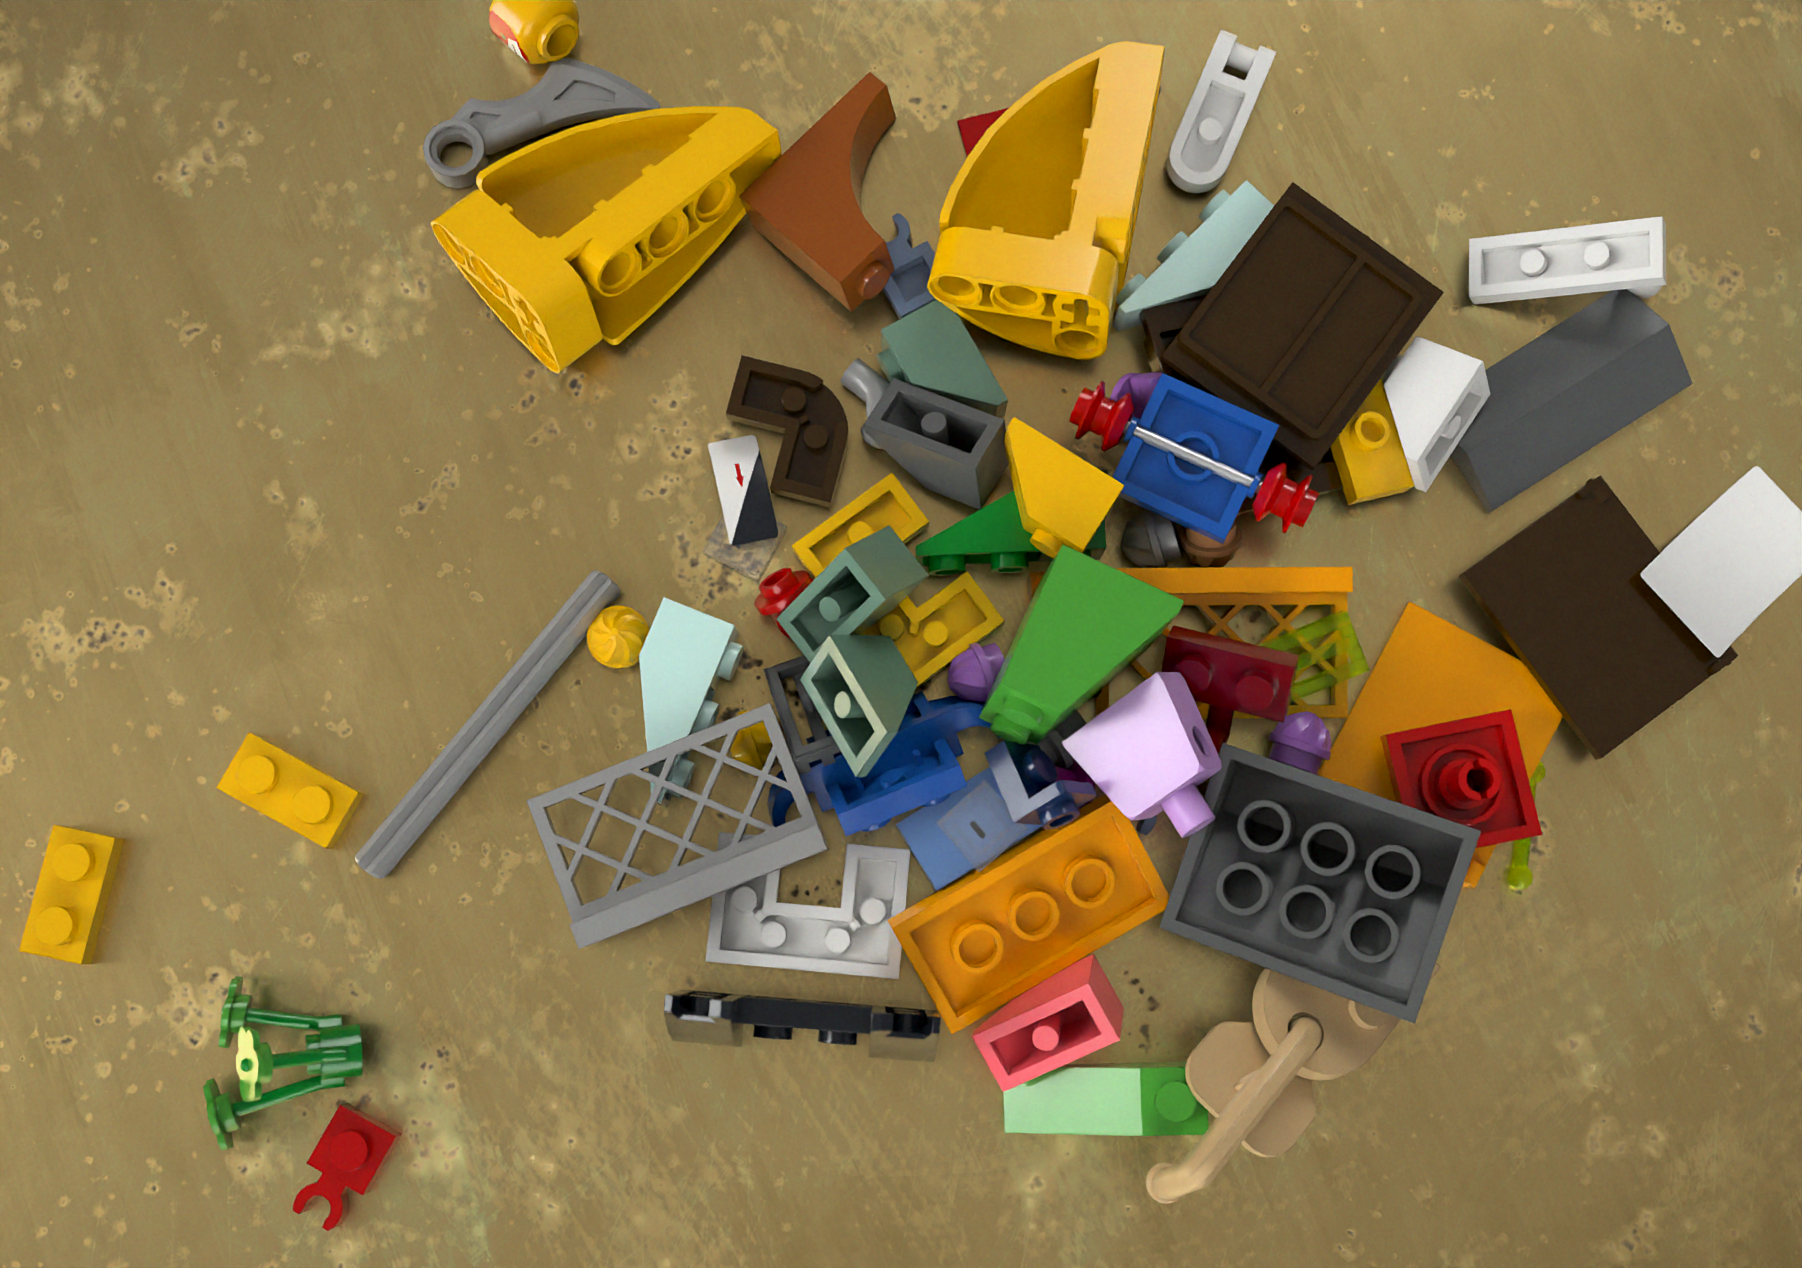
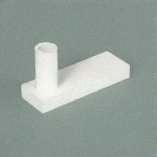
[1469,216,1666,305]

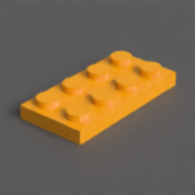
[887,794,1170,1034]

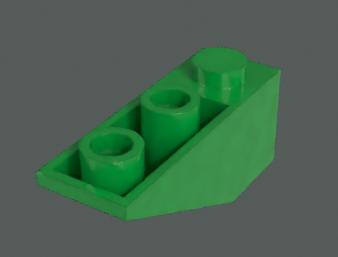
[915,490,1107,576]

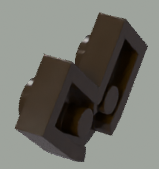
[726,355,848,508]

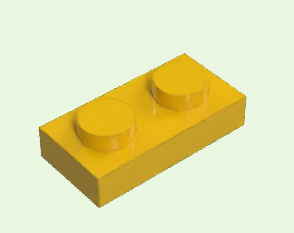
[216,732,365,849]
[19,825,125,965]

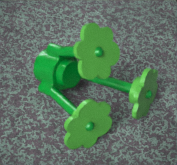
[203,976,363,1151]

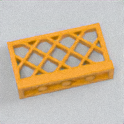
[1094,567,1353,719]

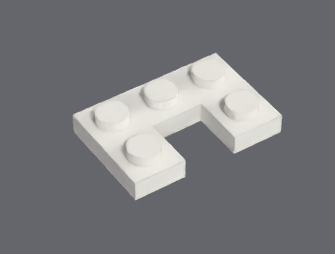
[706,832,911,979]

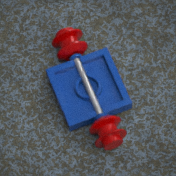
[1069,373,1319,544]

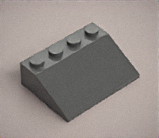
[1159,743,1481,1024]

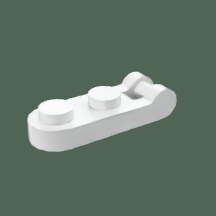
[1166,29,1277,193]

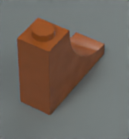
[739,72,896,312]

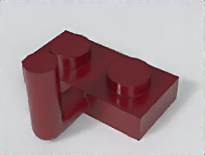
[1161,625,1299,755]

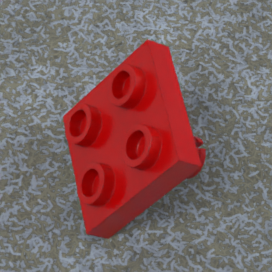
[1381,709,1542,848]

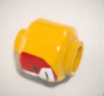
[488,0,579,65]

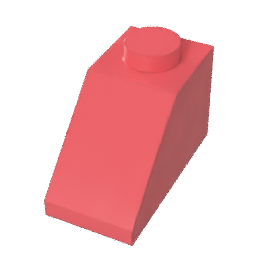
[972,954,1124,1092]

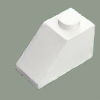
[1384,336,1490,493]

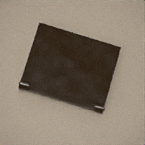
[1459,475,1738,760]

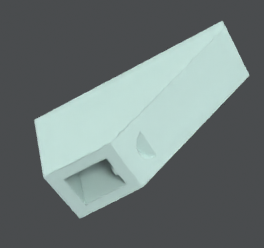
[1112,180,1274,332]
[639,597,744,808]

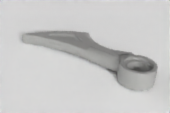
[423,57,661,189]

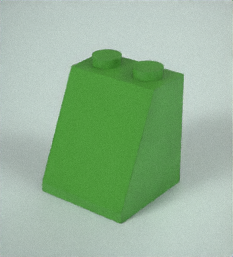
[978,544,1184,745]

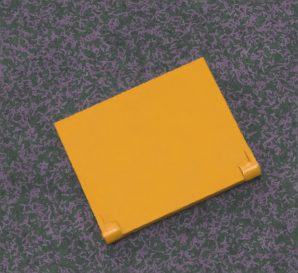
[1317,601,1563,890]

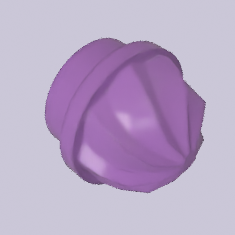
[947,642,1004,702]
[1268,711,1331,775]

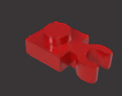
[293,1102,402,1231]

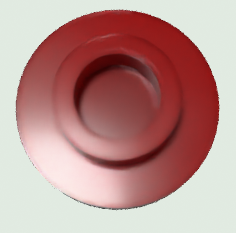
[754,568,813,638]

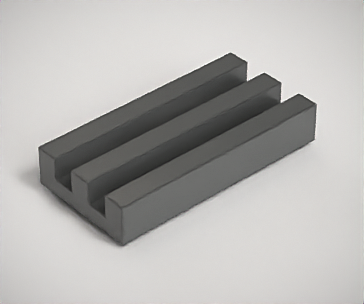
[763,655,841,775]

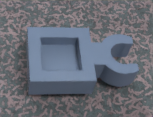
[883,213,936,320]

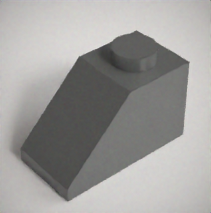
[864,378,1008,510]

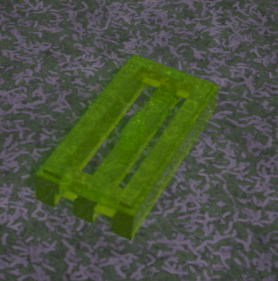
[1248,611,1370,718]

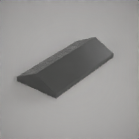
[1450,289,1693,513]

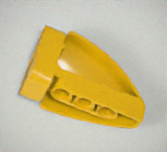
[927,41,1165,360]
[431,106,781,373]

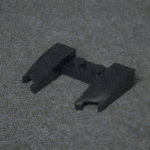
[664,990,941,1062]

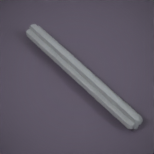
[355,570,620,879]

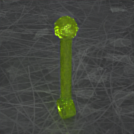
[1507,762,1546,890]

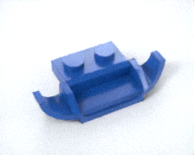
[767,691,1001,837]

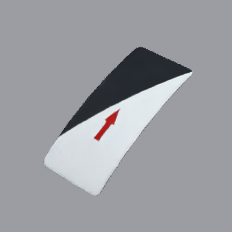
[708,435,779,546]

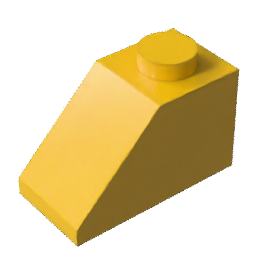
[1003,417,1125,558]

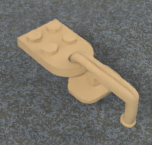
[1146,962,1441,1204]

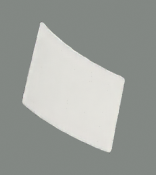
[1641,466,1802,657]

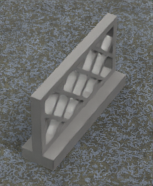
[526,703,829,949]

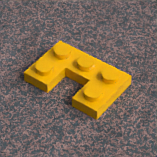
[791,473,1005,690]

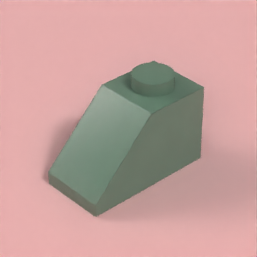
[876,300,1008,418]
[776,525,929,663]
[800,634,918,777]

